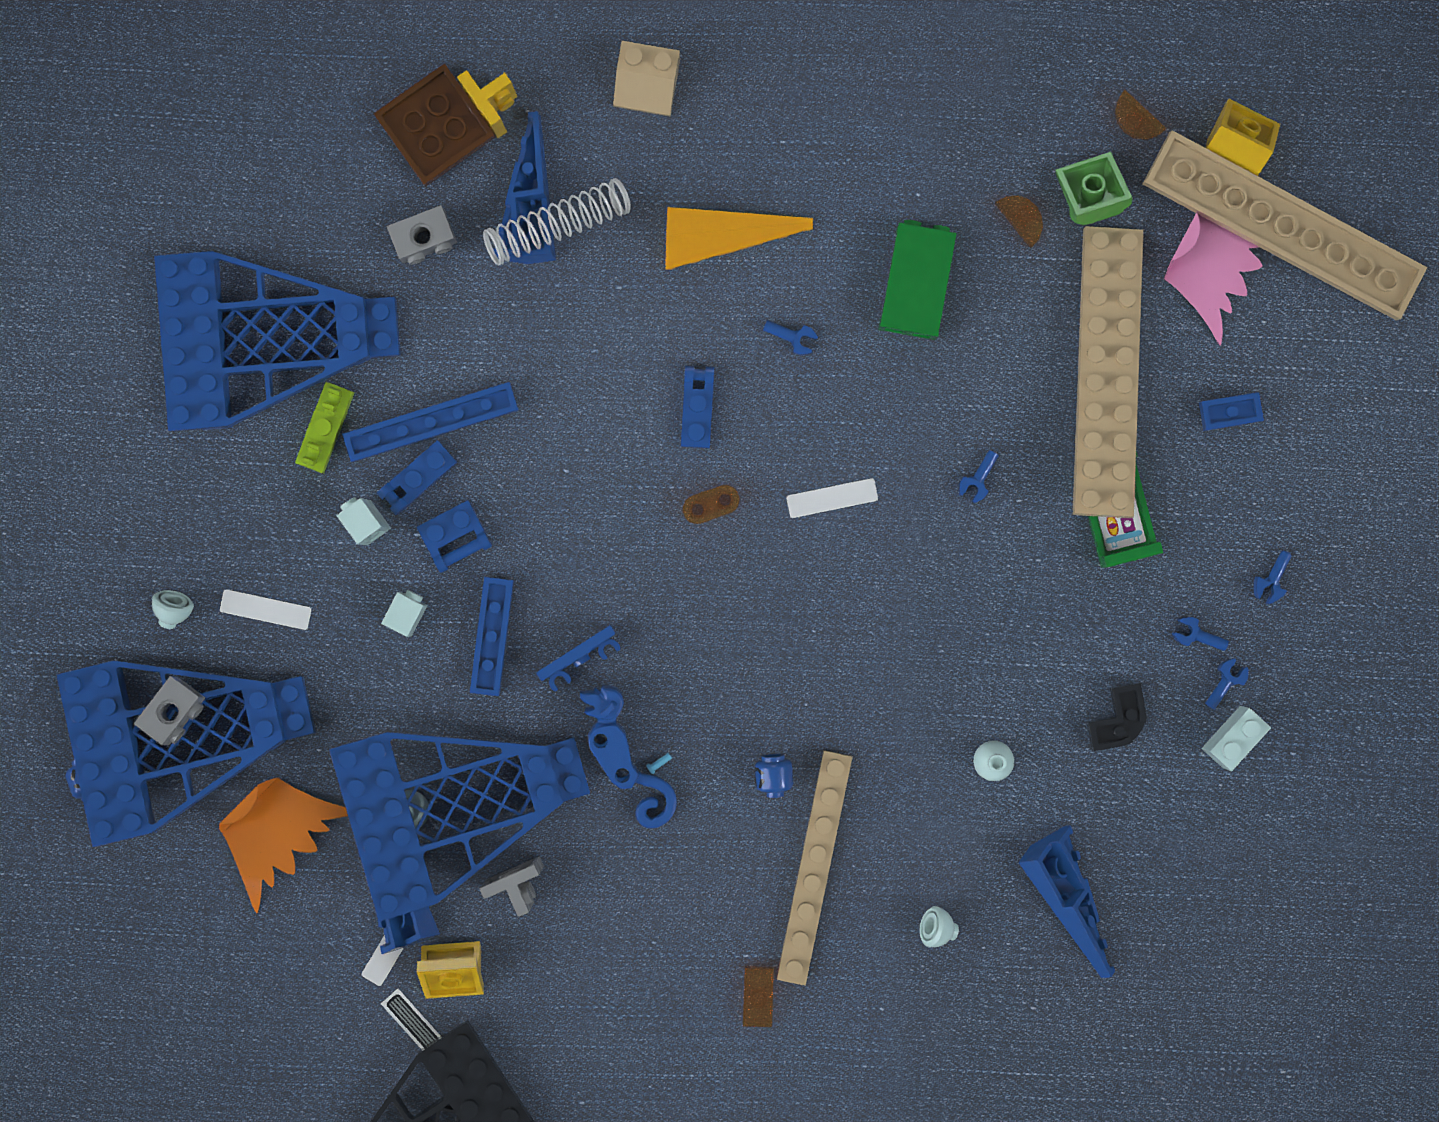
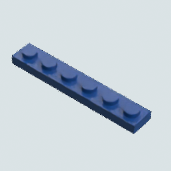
[342,382,519,462]

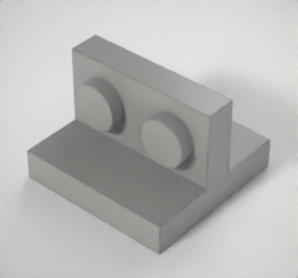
[479,856,544,917]

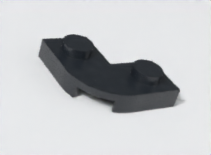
[1087,683,1147,751]

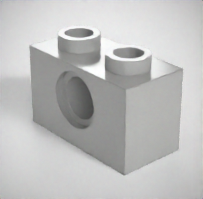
[387,205,458,265]
[134,676,205,745]

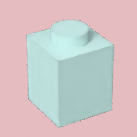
[381,590,428,637]

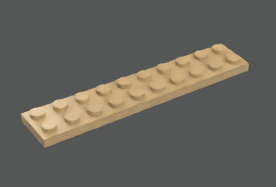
[1143,130,1427,320]
[1073,226,1143,518]

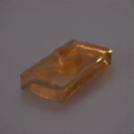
[743,966,774,1027]

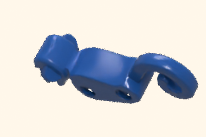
[580,685,677,828]

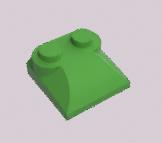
[1055,152,1132,225]

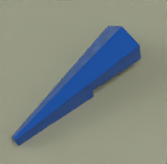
[493,111,556,264]
[1018,825,1115,978]
[378,906,440,954]

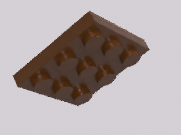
[373,63,496,187]

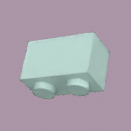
[336,497,391,545]
[1201,706,1271,771]

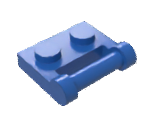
[417,500,492,573]

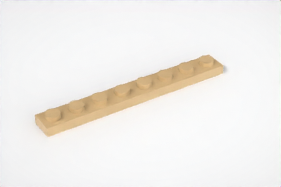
[777,750,852,986]

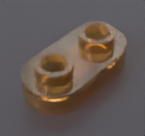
[683,485,740,524]

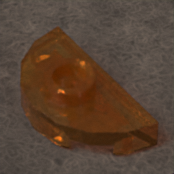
[1115,89,1167,140]
[995,196,1043,248]

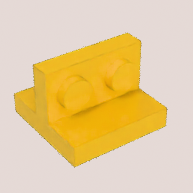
[457,70,518,138]
[417,941,484,999]

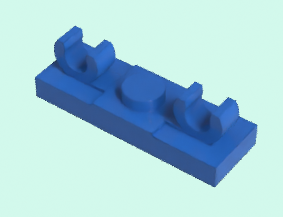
[536,625,621,692]

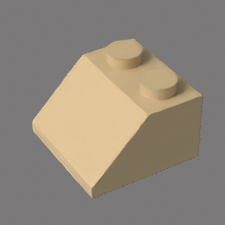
[613,41,680,116]

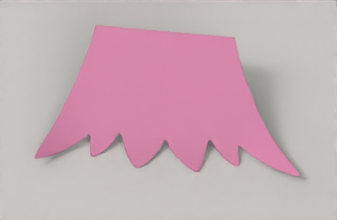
[1164,211,1262,346]

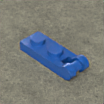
[681,365,714,449]
[376,440,458,516]

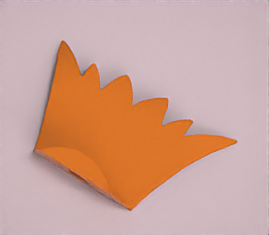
[219,777,348,913]

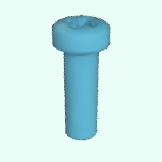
[646,753,672,775]

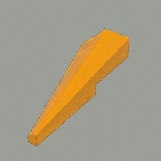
[666,207,813,270]

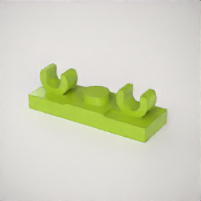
[295,382,354,474]

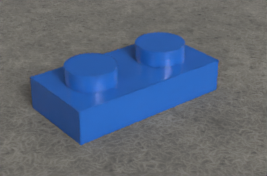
[1199,392,1264,431]

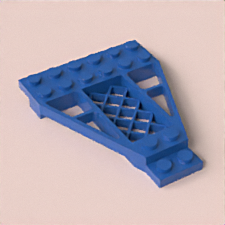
[154,251,401,432]
[57,661,316,847]
[329,732,590,922]

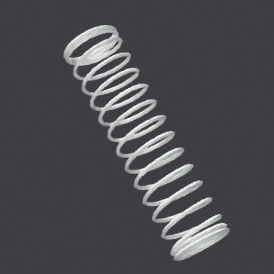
[483,178,631,265]

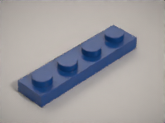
[470,577,514,696]

